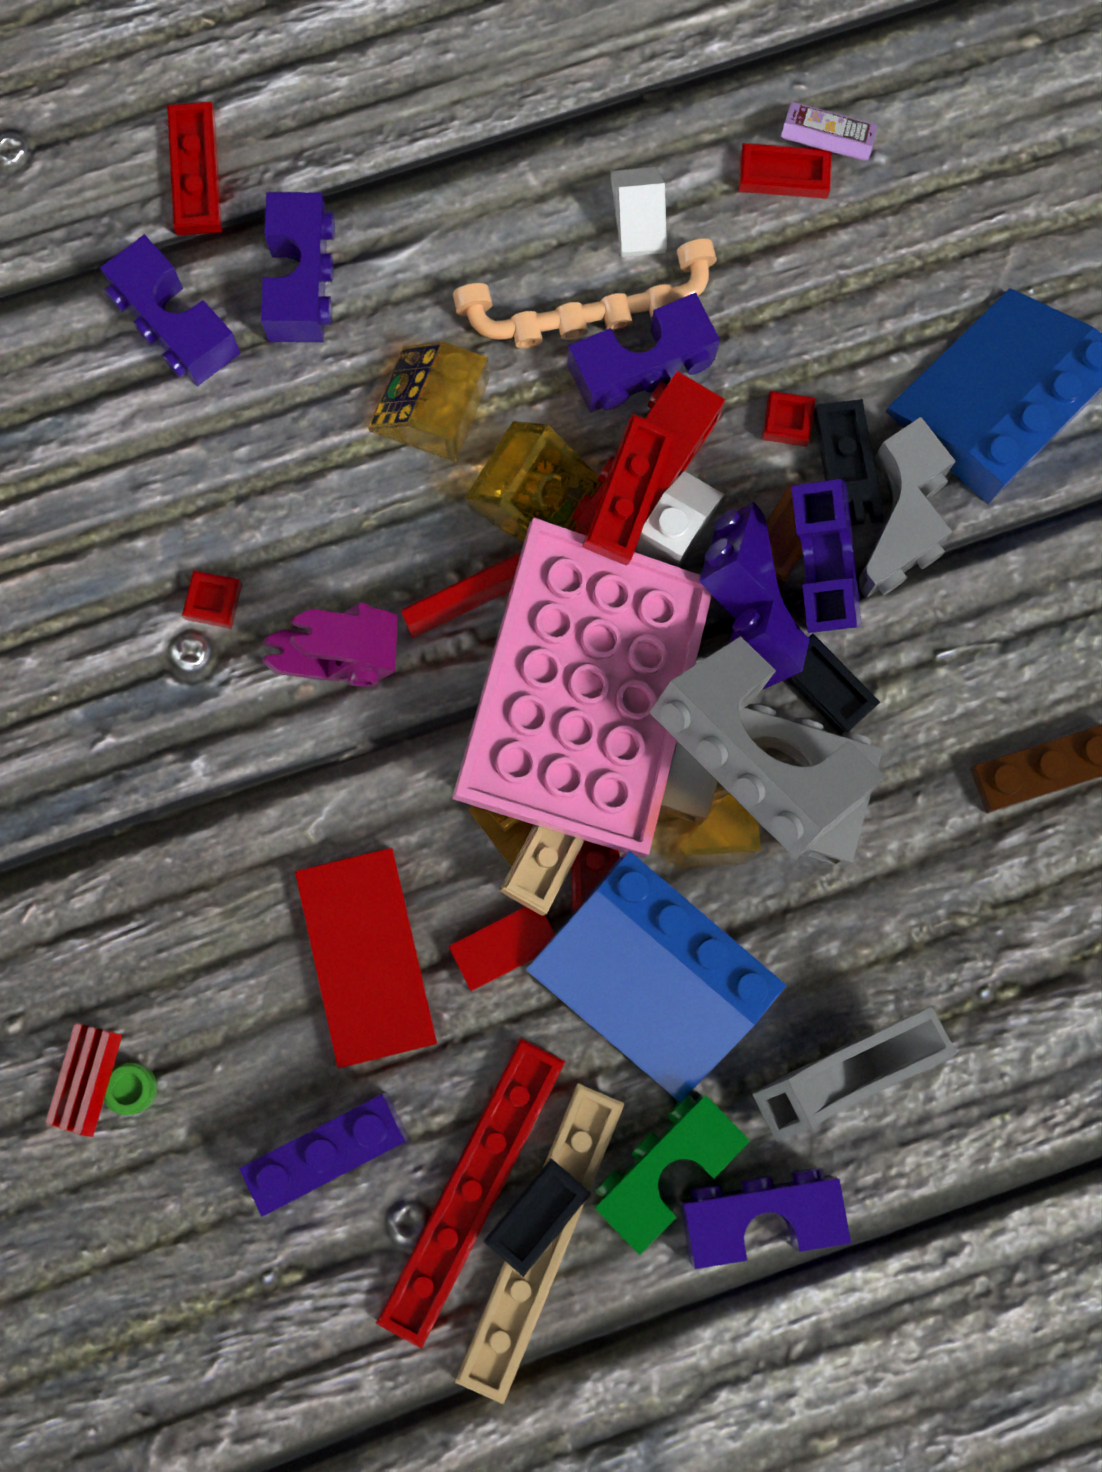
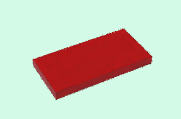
[295,848,438,1069]

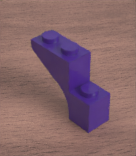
[699,502,810,689]

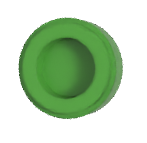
[104,1063,157,1115]

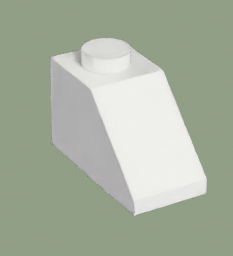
[636,471,725,568]

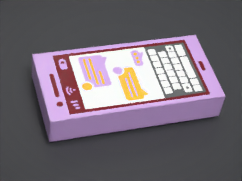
[781,101,878,161]

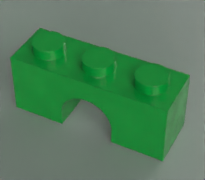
[593,1094,750,1256]

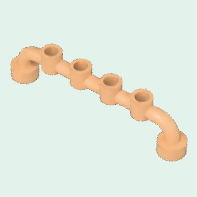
[453,239,717,349]

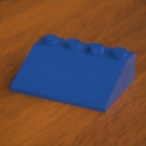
[885,288,1102,504]
[525,851,787,1102]

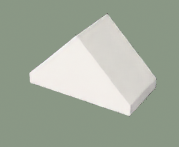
[610,167,667,257]

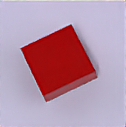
[761,391,816,447]
[182,570,243,629]

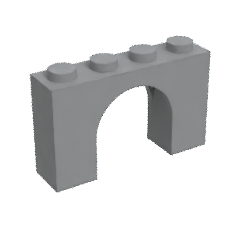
[649,636,886,859]
[659,704,883,868]

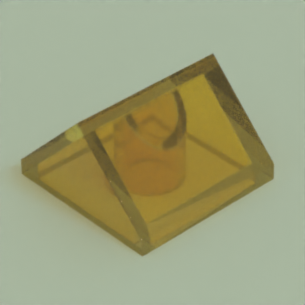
[671,792,761,869]

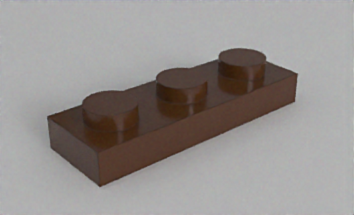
[970,725,1102,814]

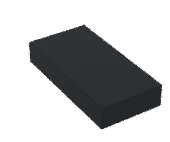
[787,633,880,736]
[483,1158,591,1277]

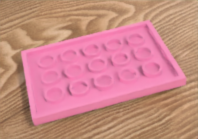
[452,518,712,858]

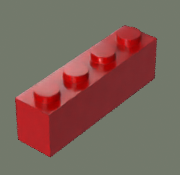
[572,371,726,535]

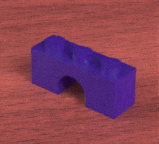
[261,192,335,342]
[100,234,241,387]
[567,292,720,413]
[791,479,862,633]
[239,1093,410,1217]
[680,1168,851,1269]

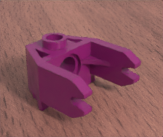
[262,602,398,687]

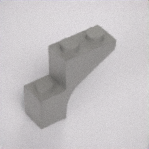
[857,417,955,598]
[752,1006,957,1142]

